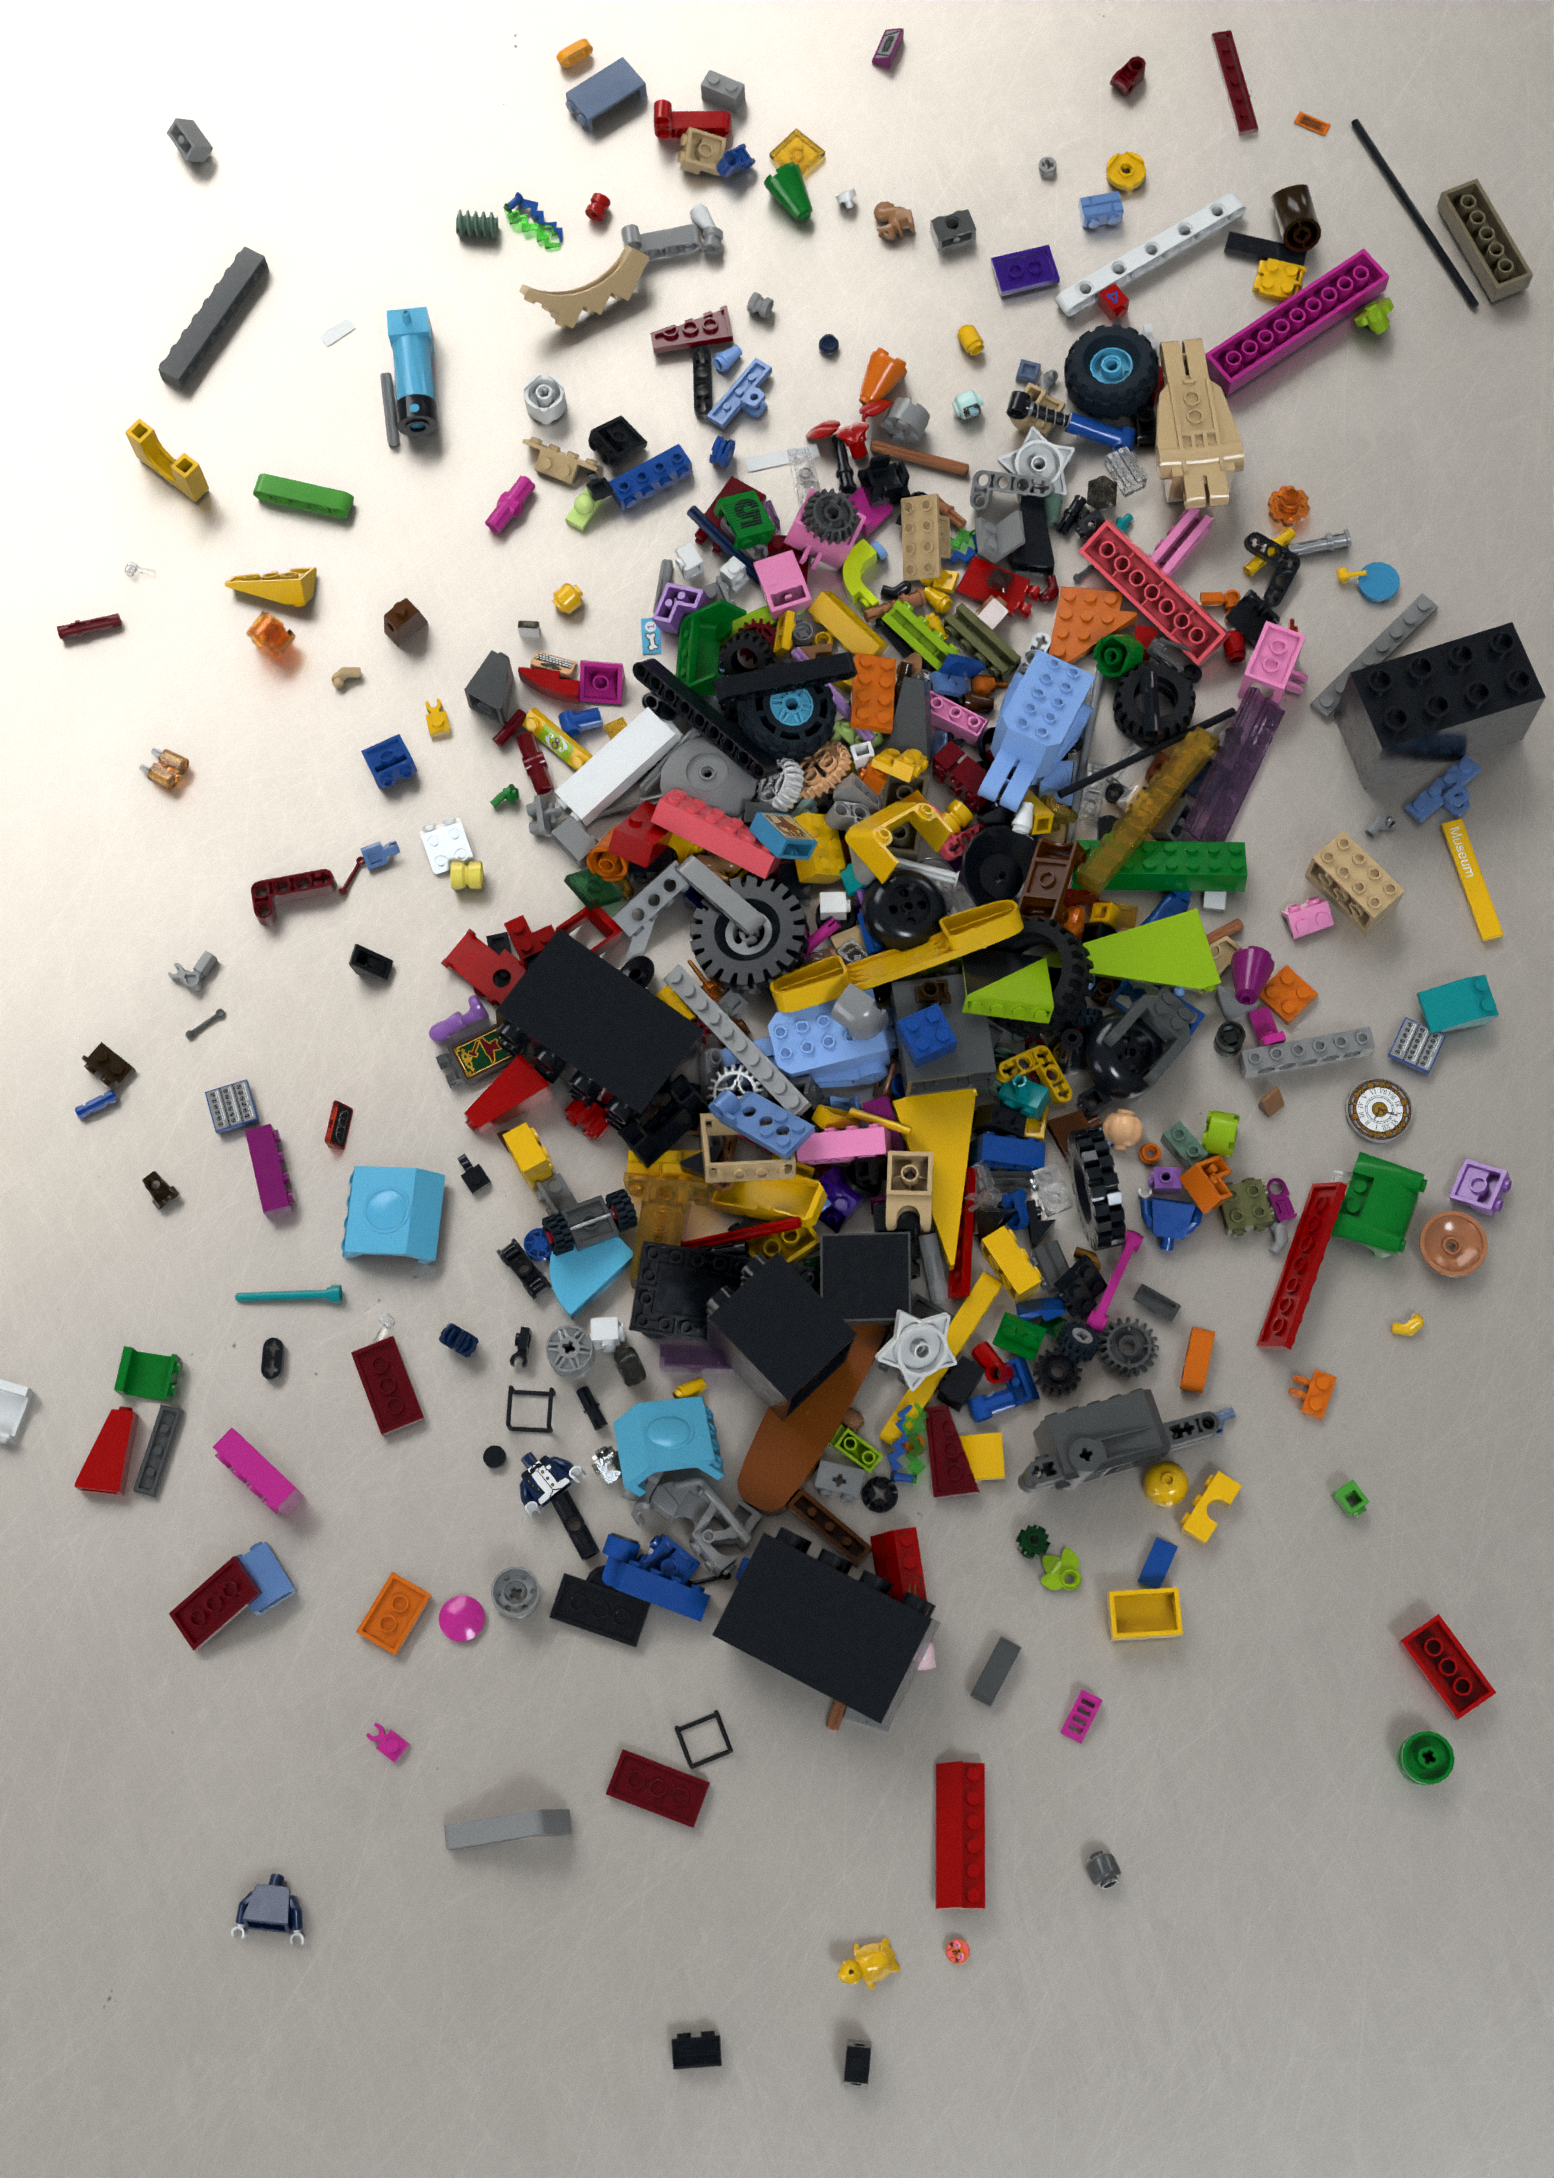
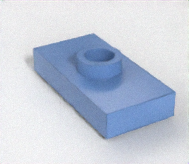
[930,671,969,698]

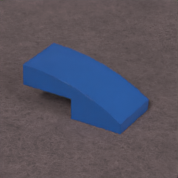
[1015,1297,1066,1322]
[1137,1537,1178,1589]

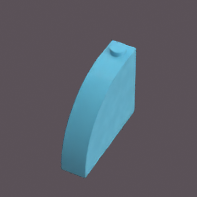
[549,1237,637,1320]

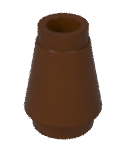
[962,692,994,712]

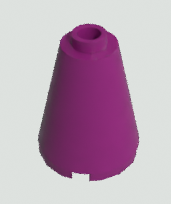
[1231,946,1275,1005]

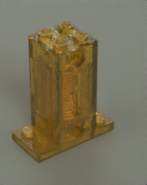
[623,1172,714,1289]

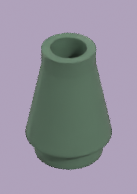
[1043,493,1063,526]

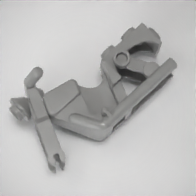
[623,1471,753,1577]

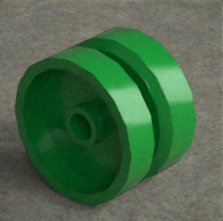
[1396,1731,1455,1786]

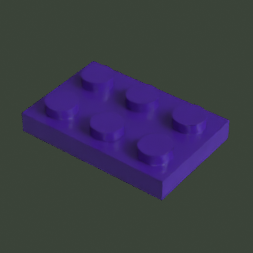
[991,245,1060,296]

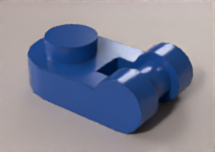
[1001,1188,1029,1231]

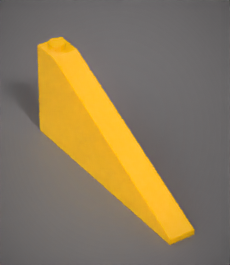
[892,1088,978,1271]

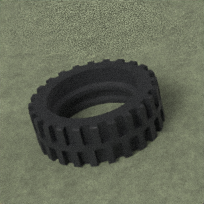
[986,916,1094,1039]

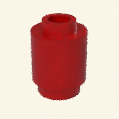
[1223,630,1246,663]

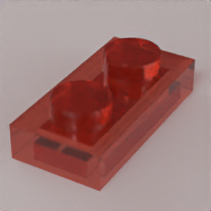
[1063,888,1100,907]

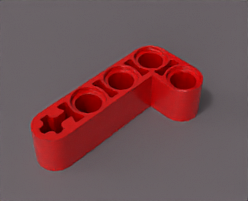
[654,99,732,139]

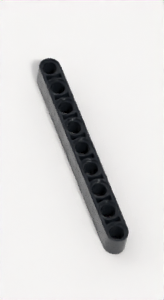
[632,658,778,780]

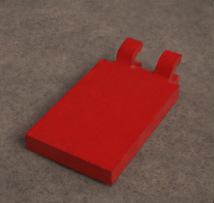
[956,556,1041,619]

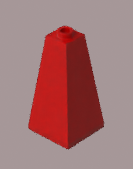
[464,1054,554,1134]

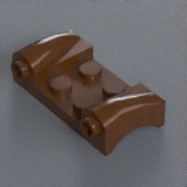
[1018,838,1087,926]

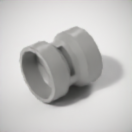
[702,227,723,255]
[747,292,774,319]
[792,621,813,647]

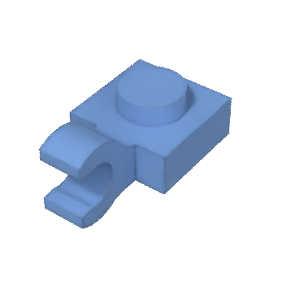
[360,840,400,870]

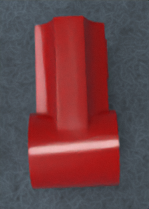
[971,1341,1013,1384]

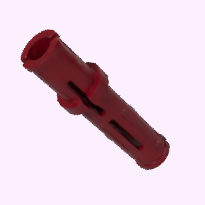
[57,613,122,639]

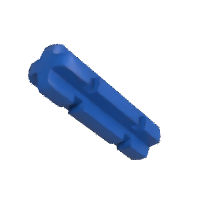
[75,1090,117,1119]

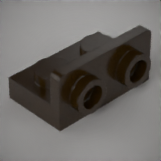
[82,1042,135,1089]

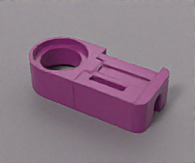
[1266,1178,1297,1223]

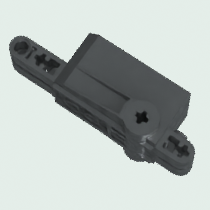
[1018,1388,1220,1493]

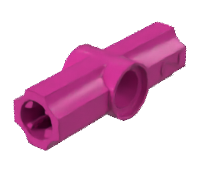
[485,476,535,534]

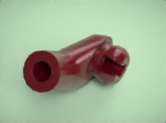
[1039,575,1059,604]

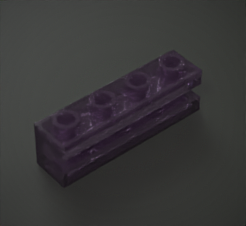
[659,1344,737,1375]

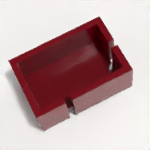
[932,740,992,814]

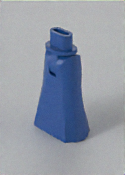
[1139,890,1193,926]

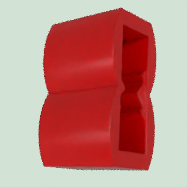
[564,1100,611,1141]

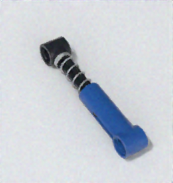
[1006,391,1136,455]

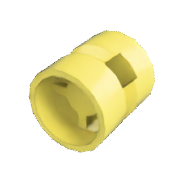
[450,861,484,889]

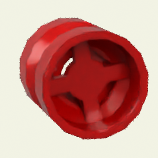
[585,193,611,222]

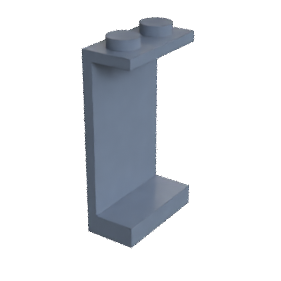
[565,57,647,131]

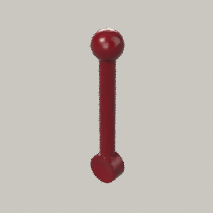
[339,857,365,895]

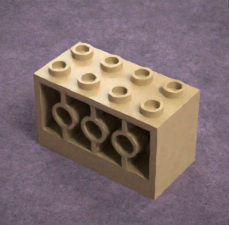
[1305,830,1405,936]

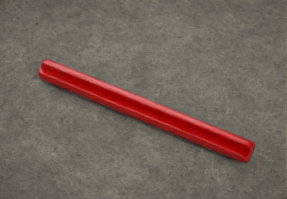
[682,1216,802,1248]

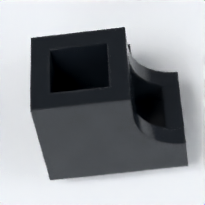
[975,799,1015,827]

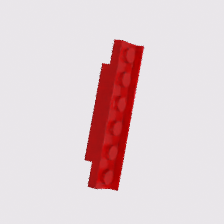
[936,1761,985,1910]

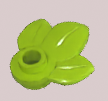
[1040,1547,1082,1591]

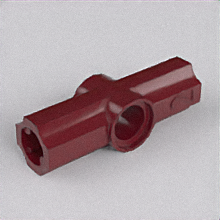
[516,732,554,795]

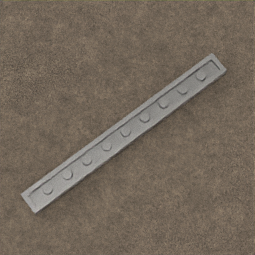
[663,964,812,1117]

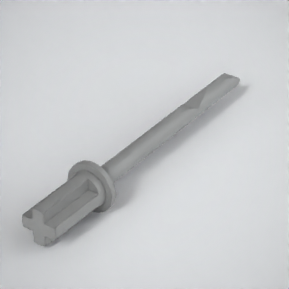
[563,793,663,821]

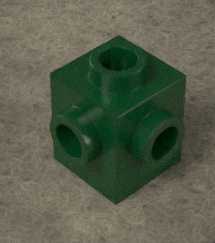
[1016,1524,1050,1560]

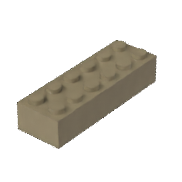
[1437,179,1533,302]

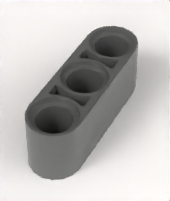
[970,1636,1022,1707]

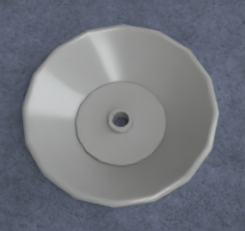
[660,736,756,818]

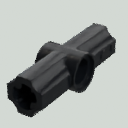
[551,1490,600,1561]

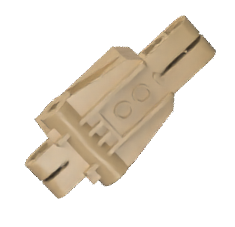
[1155,338,1244,510]

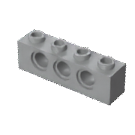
[612,859,691,937]

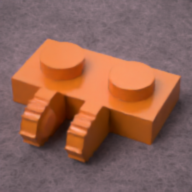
[1288,1369,1337,1421]

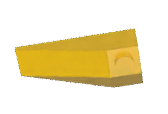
[225,567,317,607]

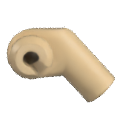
[331,667,361,688]

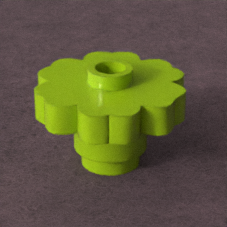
[1353,298,1394,335]

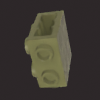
[1219,1177,1274,1237]

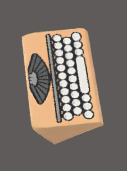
[530,651,577,680]

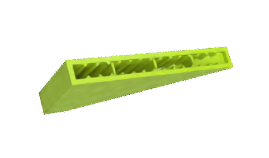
[1042,908,1221,993]

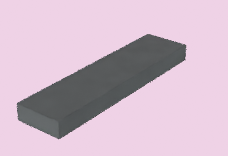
[133,1404,184,1498]

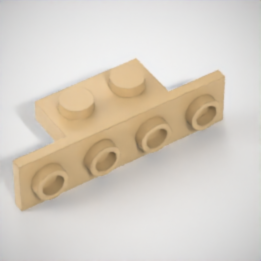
[522,437,603,484]

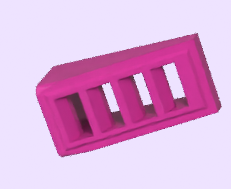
[1060,1690,1103,1744]

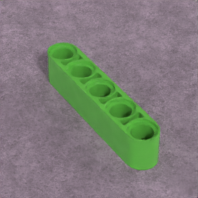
[253,473,354,518]

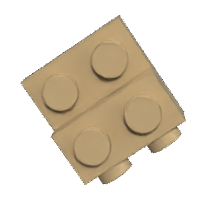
[677,127,726,176]

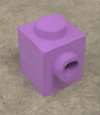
[1148,1167,1181,1194]

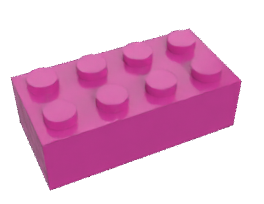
[213,1427,304,1515]

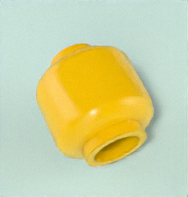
[552,583,583,614]

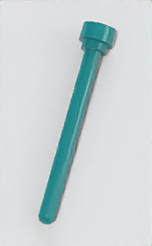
[235,1285,343,1303]

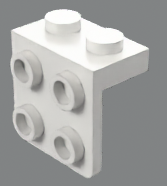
[419,817,474,874]

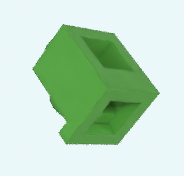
[1331,1479,1369,1518]

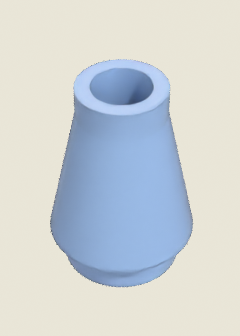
[712,345,742,372]

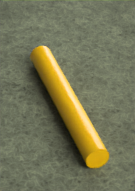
[849,1108,913,1136]

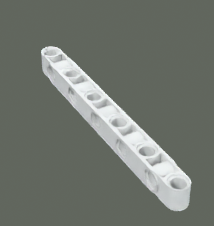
[1055,192,1246,317]

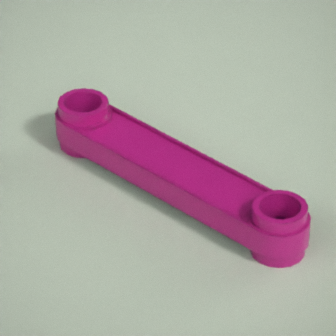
[1086,1230,1144,1332]

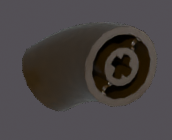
[1271,184,1321,252]

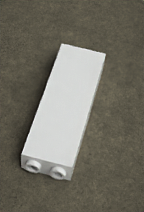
[554,707,679,827]

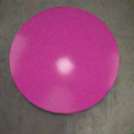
[439,1595,485,1642]

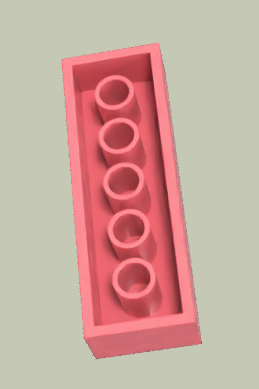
[650,789,781,879]

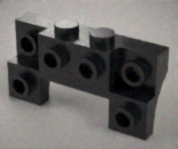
[617,1073,710,1169]

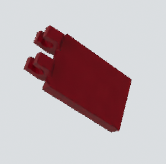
[695,476,766,555]

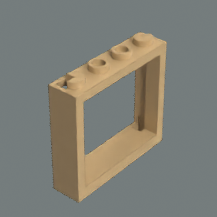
[700,1112,796,1183]

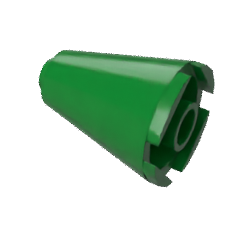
[764,162,813,222]

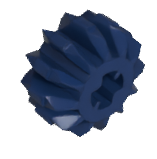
[439,1323,479,1357]

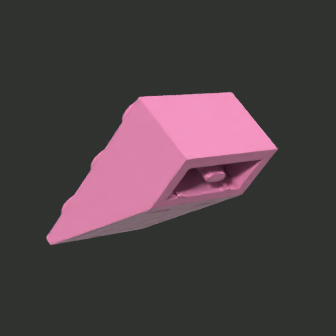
[753,550,812,620]

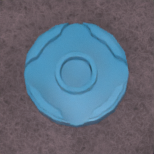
[1357,562,1400,603]

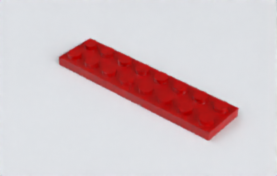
[1256,1182,1347,1350]

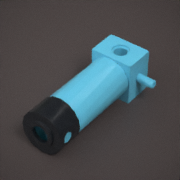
[386,306,438,437]

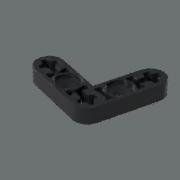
[1244,532,1301,609]

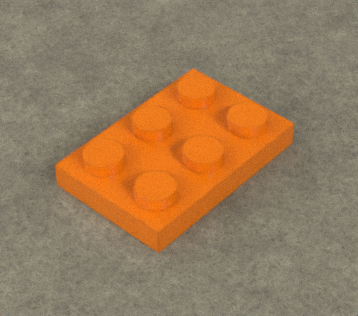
[356,1572,432,1656]

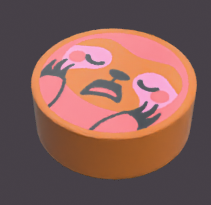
[946,1939,970,1964]

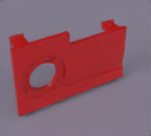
[441,929,528,1006]

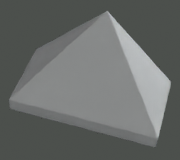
[1215,986,1259,1022]

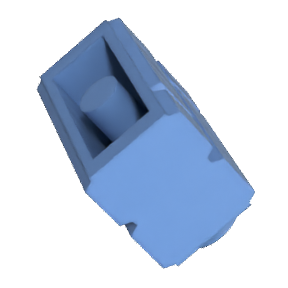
[1078,191,1124,228]

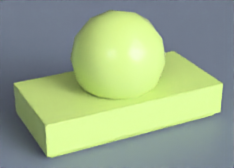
[565,487,605,531]

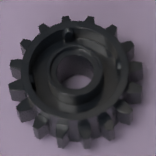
[1033,1347,1083,1398]

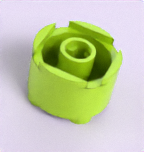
[1202,1110,1240,1158]

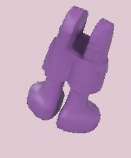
[429,995,489,1042]

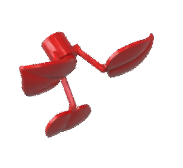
[806,400,893,459]

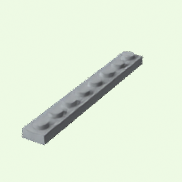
[1310,593,1438,720]

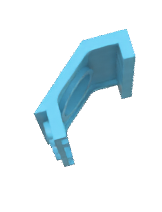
[341,1166,446,1264]
[613,1396,724,1497]

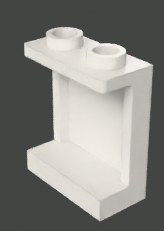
[0,1379,34,1444]

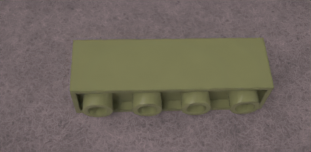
[944,603,1021,682]

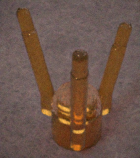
[688,960,722,1001]

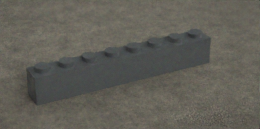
[158,246,268,390]

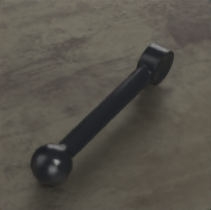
[685,1573,731,1588]

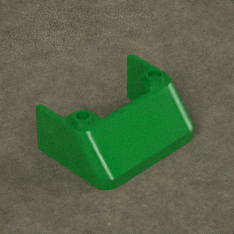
[676,599,747,696]

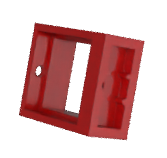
[555,901,623,956]

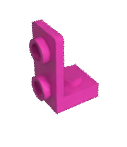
[1248,1007,1286,1047]

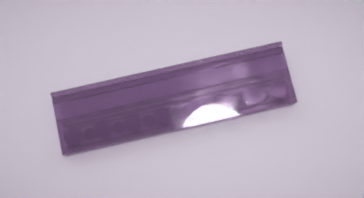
[1182,687,1285,842]

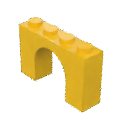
[125,418,209,502]

